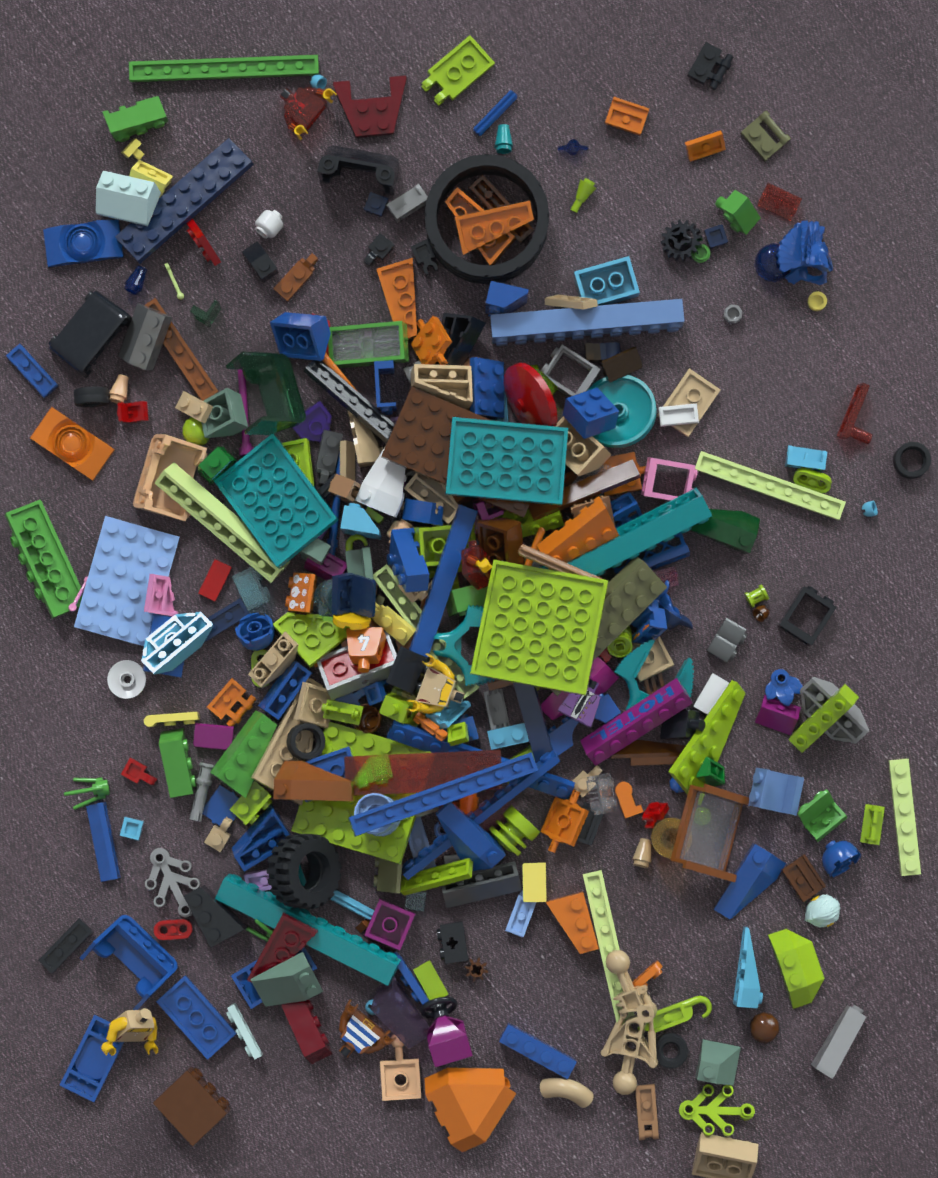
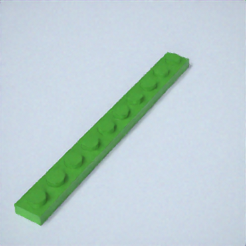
[129,55,319,82]

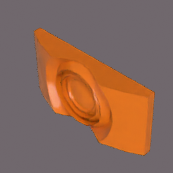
[30,407,115,481]

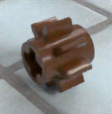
[465,957,488,981]

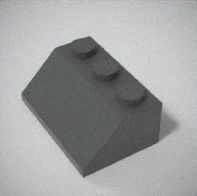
[118,303,173,370]

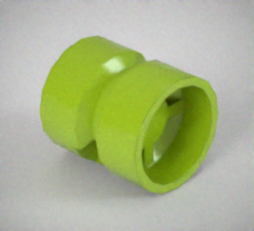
[608,626,632,658]

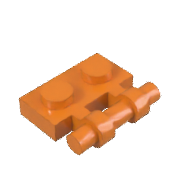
[207,678,257,727]

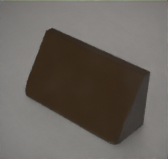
[602,346,642,382]

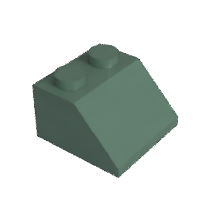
[201,388,248,438]

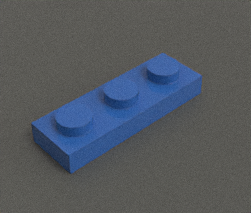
[394,951,429,1005]

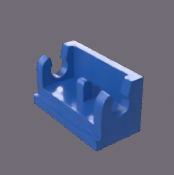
[402,498,443,526]

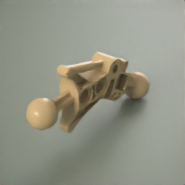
[601,950,658,1095]

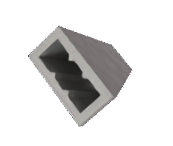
[811,1005,866,1079]

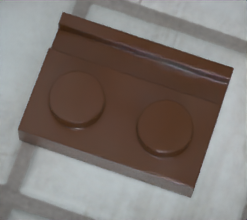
[781,854,826,902]

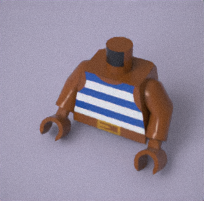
[339,999,396,1058]

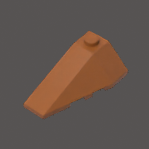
[273,761,354,801]

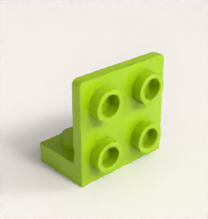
[229,781,272,826]

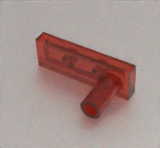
[836,383,873,445]

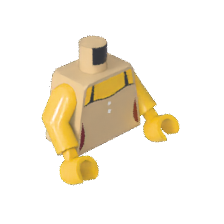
[406,653,465,714]
[101,1008,159,1056]

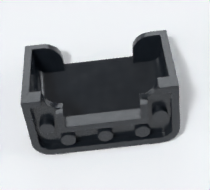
[317,145,399,196]
[48,290,132,379]

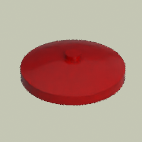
[504,363,557,427]

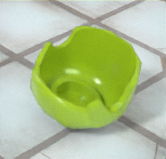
[182,417,209,446]

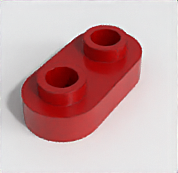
[154,919,193,940]

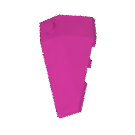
[541,657,619,720]

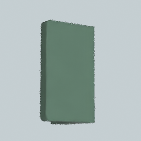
[345,547,374,580]

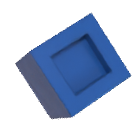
[364,680,389,706]

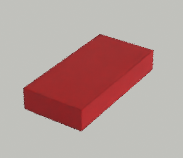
[198,559,232,602]

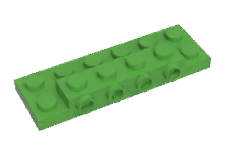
[5,499,83,619]

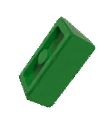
[696,757,725,787]

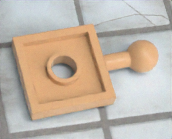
[380,1033,421,1101]

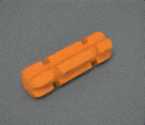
[413,712,448,742]

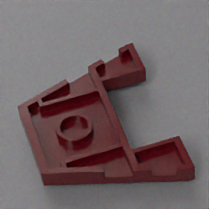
[333,75,407,138]

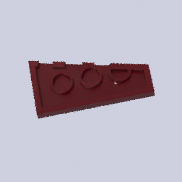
[247,912,318,983]

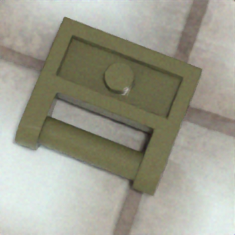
[740,110,791,161]

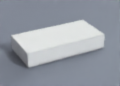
[658,403,699,427]
[693,673,729,715]

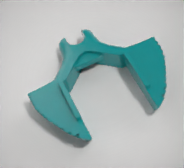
[433,605,495,686]
[614,639,694,710]

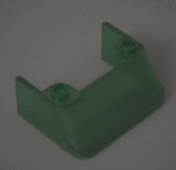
[226,351,306,435]

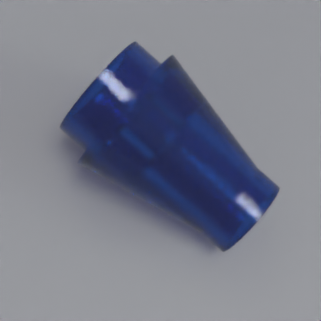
[124,265,147,295]

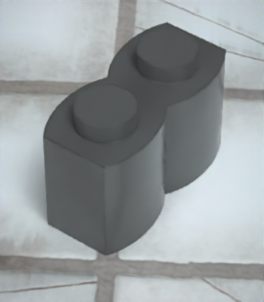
[706,618,747,663]

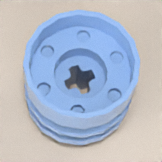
[354,793,401,836]

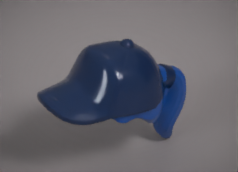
[655,580,693,630]

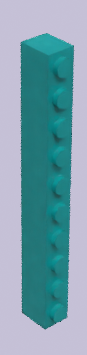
[215,874,401,986]

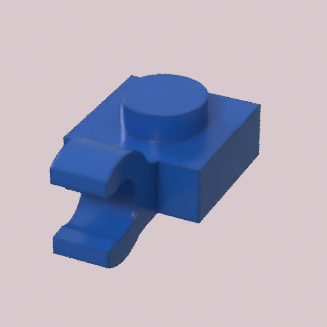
[334,688,366,706]

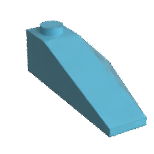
[733,926,763,1008]

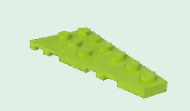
[668,680,746,806]

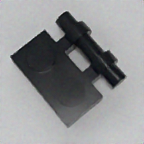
[687,42,734,90]

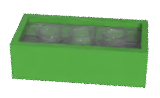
[328,321,409,368]

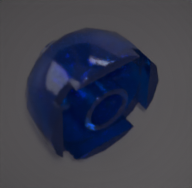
[754,243,791,282]

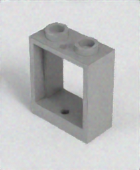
[540,344,601,397]

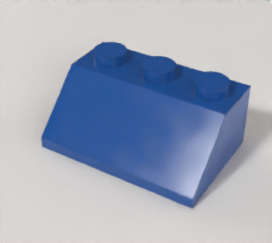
[485,281,529,317]
[270,312,331,361]

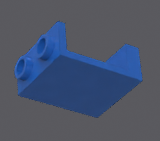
[374,360,397,415]

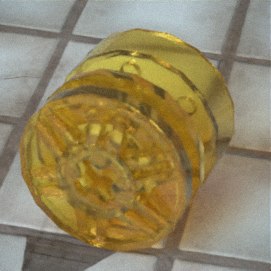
[651,818,692,858]

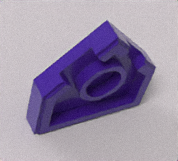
[290,400,332,442]

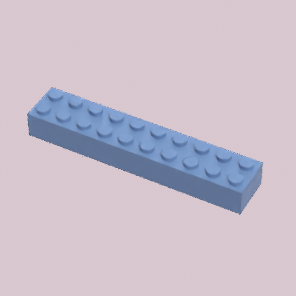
[490,299,684,346]

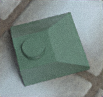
[695,1039,741,1085]

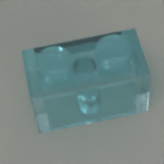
[232,567,271,612]

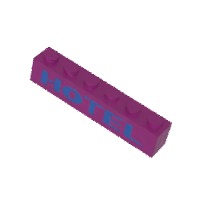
[580,678,692,766]

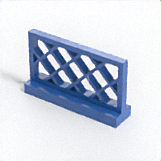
[613,532,690,575]

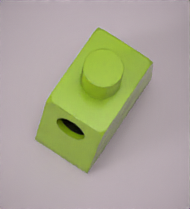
[379,692,418,724]

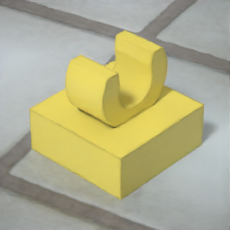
[121,138,144,160]

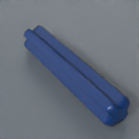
[473,90,517,136]

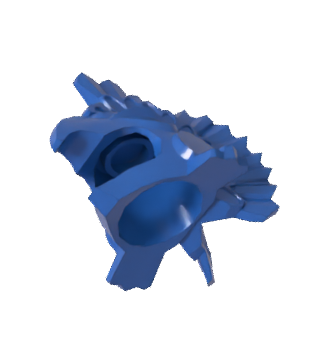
[776,220,833,285]

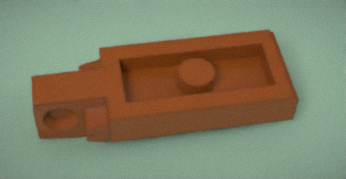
[273,253,318,302]

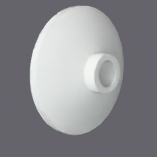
[107,660,146,699]

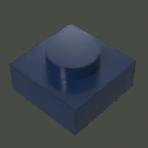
[364,192,388,217]
[704,224,728,249]

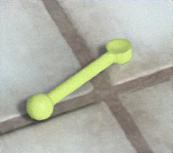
[164,263,184,300]

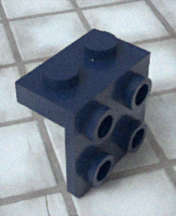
[332,573,376,618]

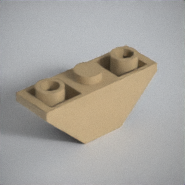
[248,632,299,688]

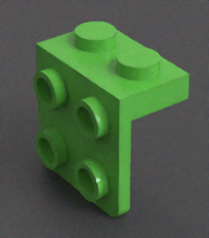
[797,789,847,842]

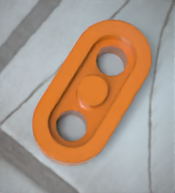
[632,960,663,987]

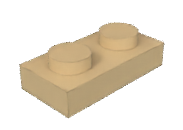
[175,391,213,424]

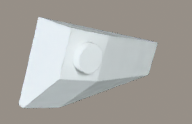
[355,446,406,518]

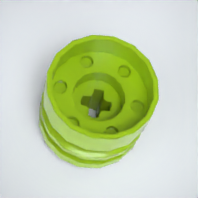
[489,805,540,856]

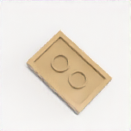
[657,368,721,437]

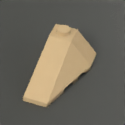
[348,411,383,468]

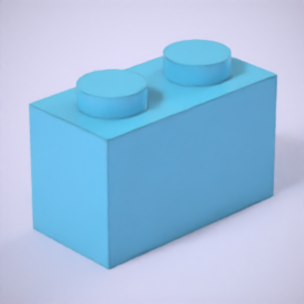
[487,723,529,750]

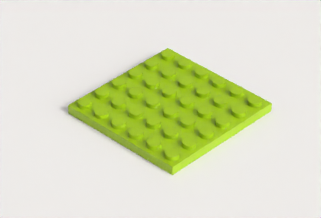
[470,560,609,696]
[291,722,436,865]

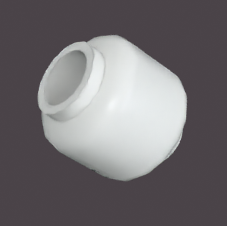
[255,210,283,239]

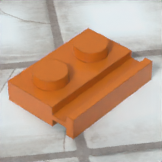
[605,97,650,136]

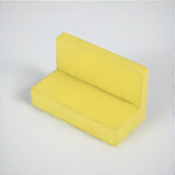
[129,160,173,198]
[522,862,546,902]

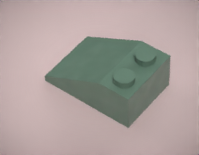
[251,952,323,1007]

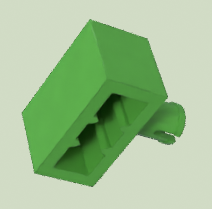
[715,190,761,235]

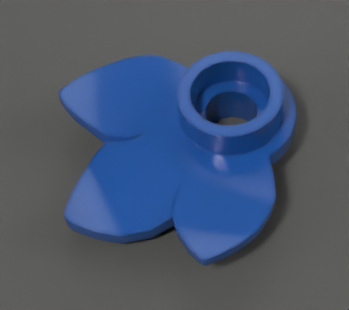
[765,669,803,707]

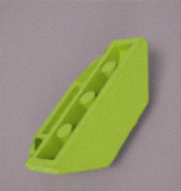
[768,929,825,1009]

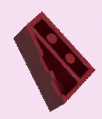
[281,999,333,1064]

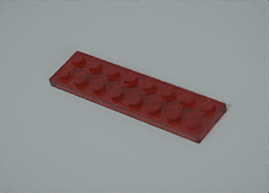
[344,750,502,796]

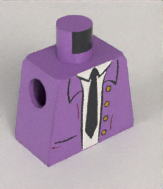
[558,679,601,728]

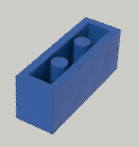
[258,661,312,720]

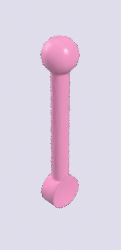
[68,576,88,612]

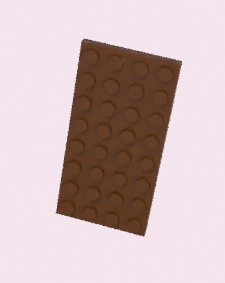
[381,387,530,519]

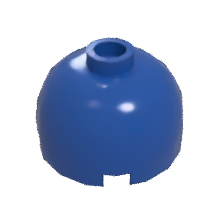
[235,613,275,651]
[822,841,861,877]

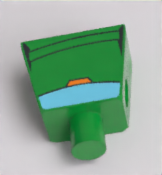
[198,447,237,485]

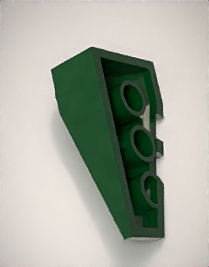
[689,509,760,554]

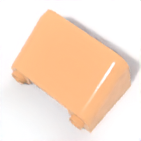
[133,434,207,522]

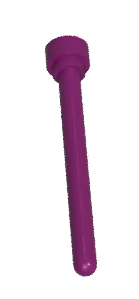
[238,365,254,457]

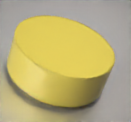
[807,291,827,311]

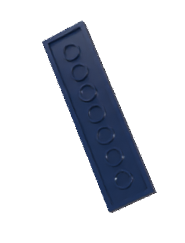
[115,138,254,264]

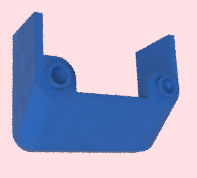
[80,915,178,1010]

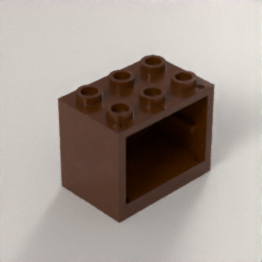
[153,1066,230,1146]

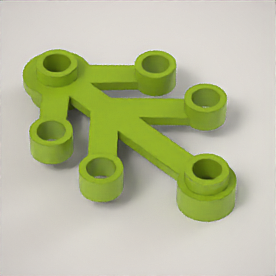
[679,1084,755,1137]

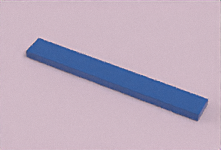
[409,505,478,658]

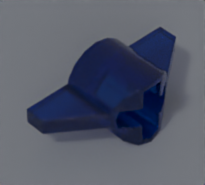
[558,139,588,155]

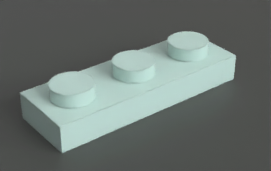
[226,1003,263,1060]

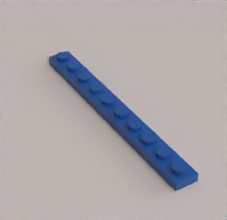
[387,720,575,800]
[402,750,560,880]
[348,752,538,837]

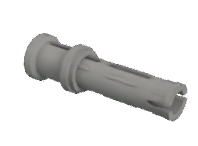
[189,762,215,822]

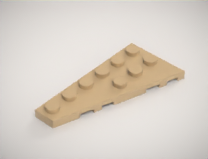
[251,678,323,805]

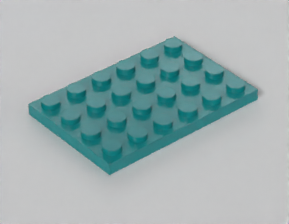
[445,417,568,505]
[214,433,339,568]

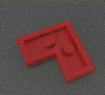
[187,219,221,266]

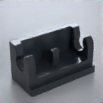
[577,802,605,846]

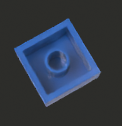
[563,387,619,439]

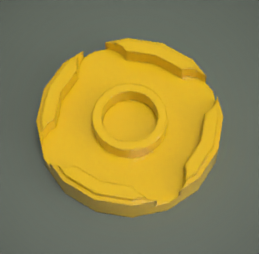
[333,612,371,630]

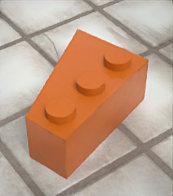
[546,891,599,954]

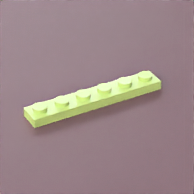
[888,759,921,876]

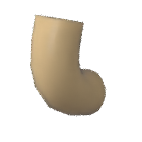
[540,1078,593,1108]

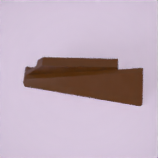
[610,740,686,766]

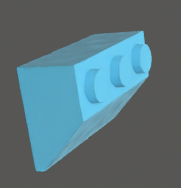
[340,503,381,540]

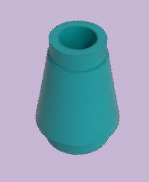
[494,124,513,154]

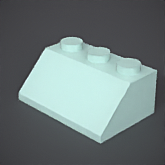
[96,171,161,226]

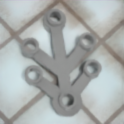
[145,848,200,917]

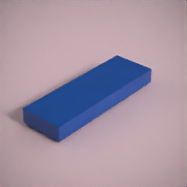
[6,343,59,398]

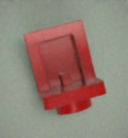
[117,401,148,423]

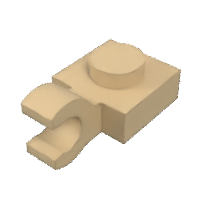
[572,765,602,797]
[204,816,233,852]

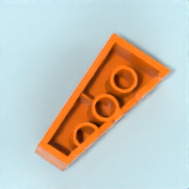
[445,187,516,265]
[537,496,619,570]

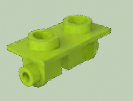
[321,699,364,725]
[860,804,885,845]

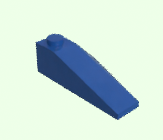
[436,802,506,871]
[713,843,786,919]

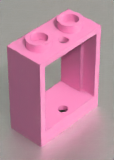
[641,457,697,500]

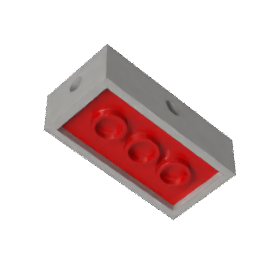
[317,631,397,700]

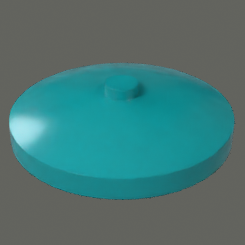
[587,375,657,448]

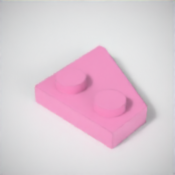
[144,574,178,617]

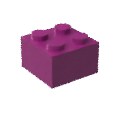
[364,898,416,950]

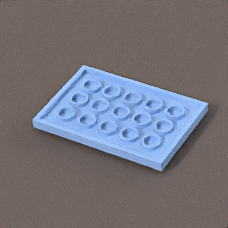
[74,516,179,646]

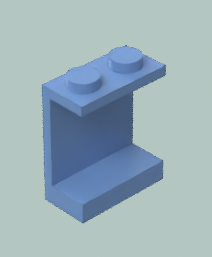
[748,768,804,816]

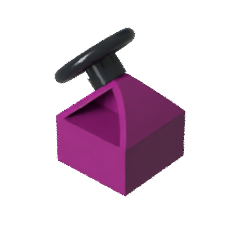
[420,997,473,1067]

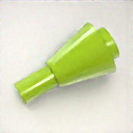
[570,178,597,213]

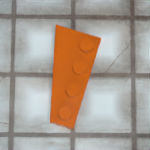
[376,258,417,339]

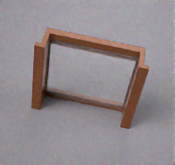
[670,784,753,882]

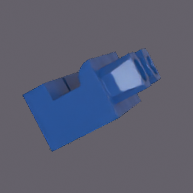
[631,600,667,644]

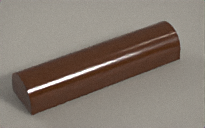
[469,174,534,243]

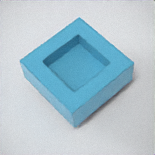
[120,817,144,840]

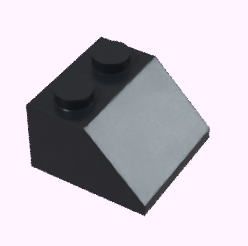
[386,647,430,698]

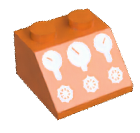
[285,573,318,614]

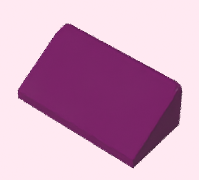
[193,723,234,750]

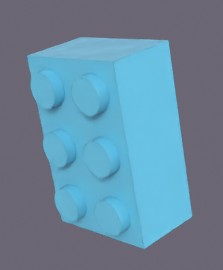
[573,256,640,306]

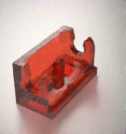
[757,183,802,221]

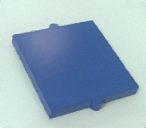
[203,785,239,826]

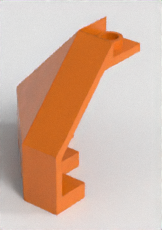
[424,1067,516,1152]

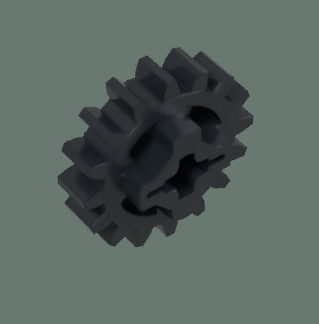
[661,220,703,262]

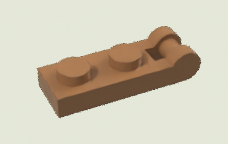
[635,1084,659,1140]

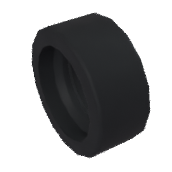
[893,442,931,479]
[286,723,326,760]

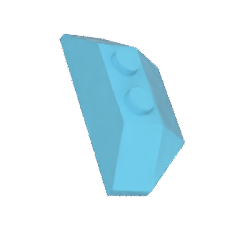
[141,612,213,675]

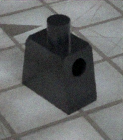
[660,707,706,741]

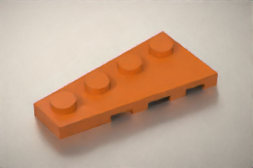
[455,200,534,255]

